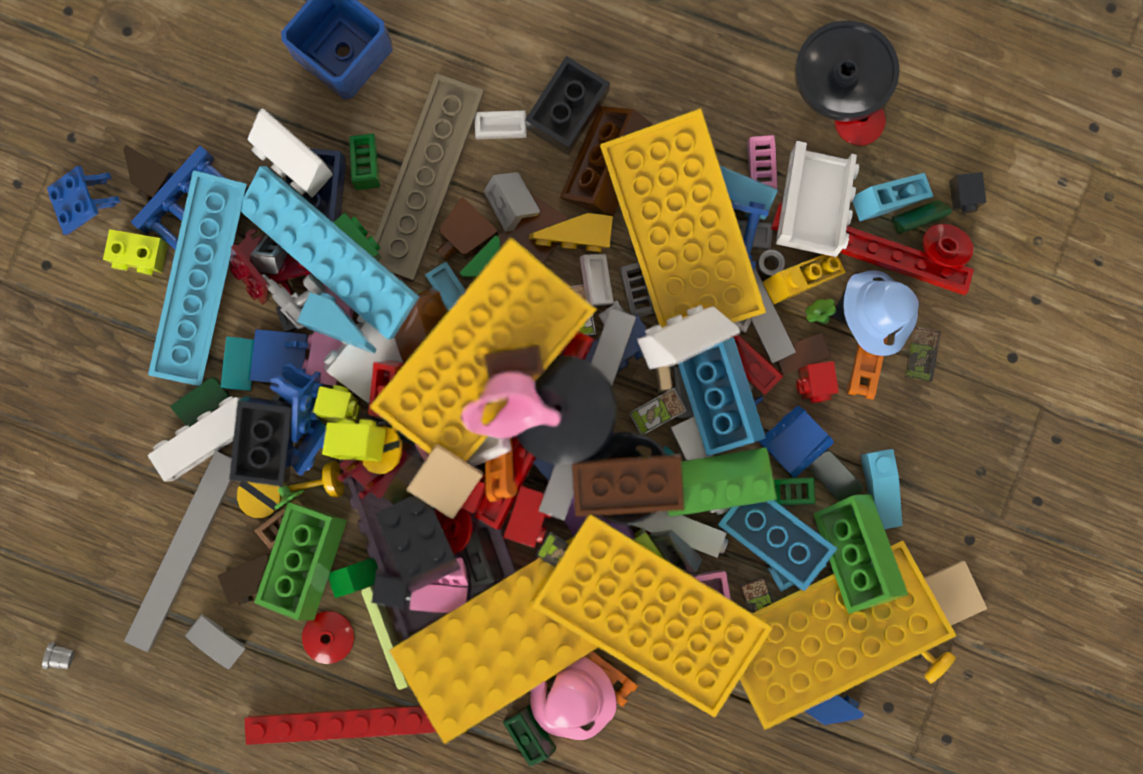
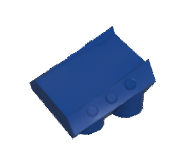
[758,405,834,479]

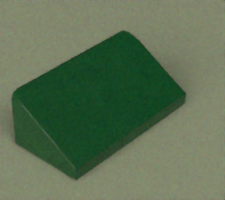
[892,200,952,235]
[170,377,231,427]
[503,705,557,767]

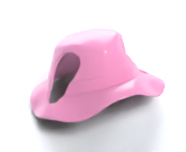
[462,373,560,438]
[530,657,617,740]

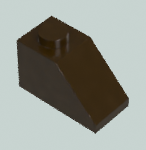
[123,145,174,201]
[383,455,424,505]
[217,553,271,606]

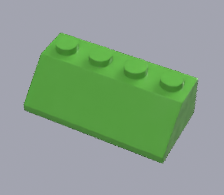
[668,448,776,517]
[813,494,908,614]
[254,502,347,620]

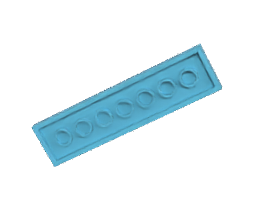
[241,166,419,340]
[148,170,247,386]

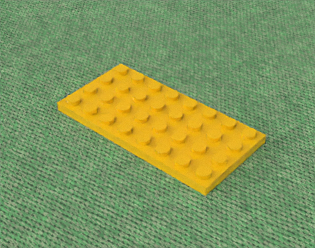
[600,109,766,328]
[370,238,596,462]
[532,515,773,718]
[389,537,598,744]
[739,540,956,730]

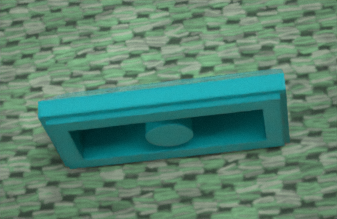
[221,336,254,391]

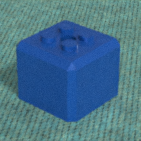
[281,0,393,99]

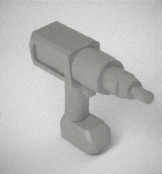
[262,273,326,329]

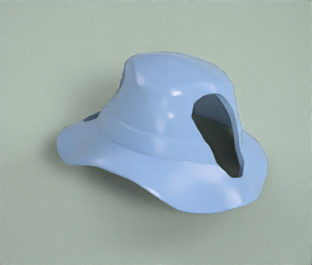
[844,270,919,356]

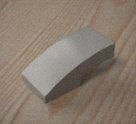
[185,614,245,670]

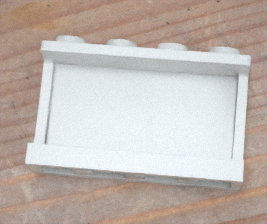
[776,141,859,257]
[323,315,402,404]

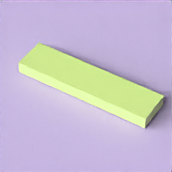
[361,585,409,690]

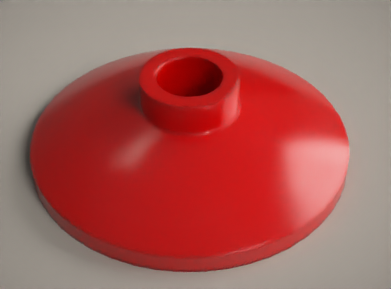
[835,109,886,146]
[923,224,974,268]
[435,508,472,554]
[302,611,354,664]

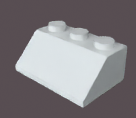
[248,108,333,197]
[637,305,740,369]

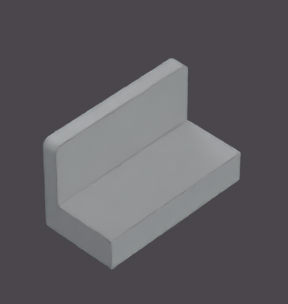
[484,172,540,232]

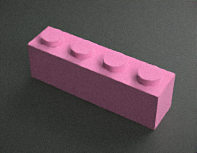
[303,284,354,386]

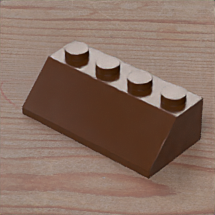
[560,106,652,216]
[394,288,447,363]

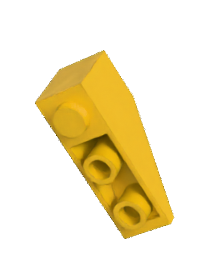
[529,213,613,252]
[762,254,846,305]

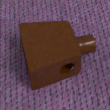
[436,197,499,261]

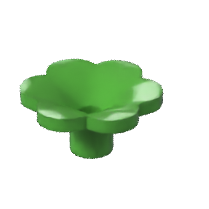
[805,299,836,324]
[275,485,305,510]

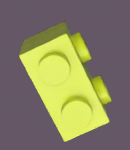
[103,229,168,275]
[313,385,361,423]
[322,419,386,461]

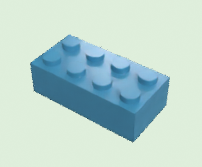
[678,338,766,456]
[718,501,837,591]

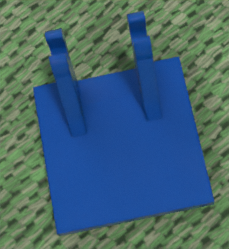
[47,166,121,235]
[250,329,309,385]
[270,363,323,442]
[291,419,327,476]

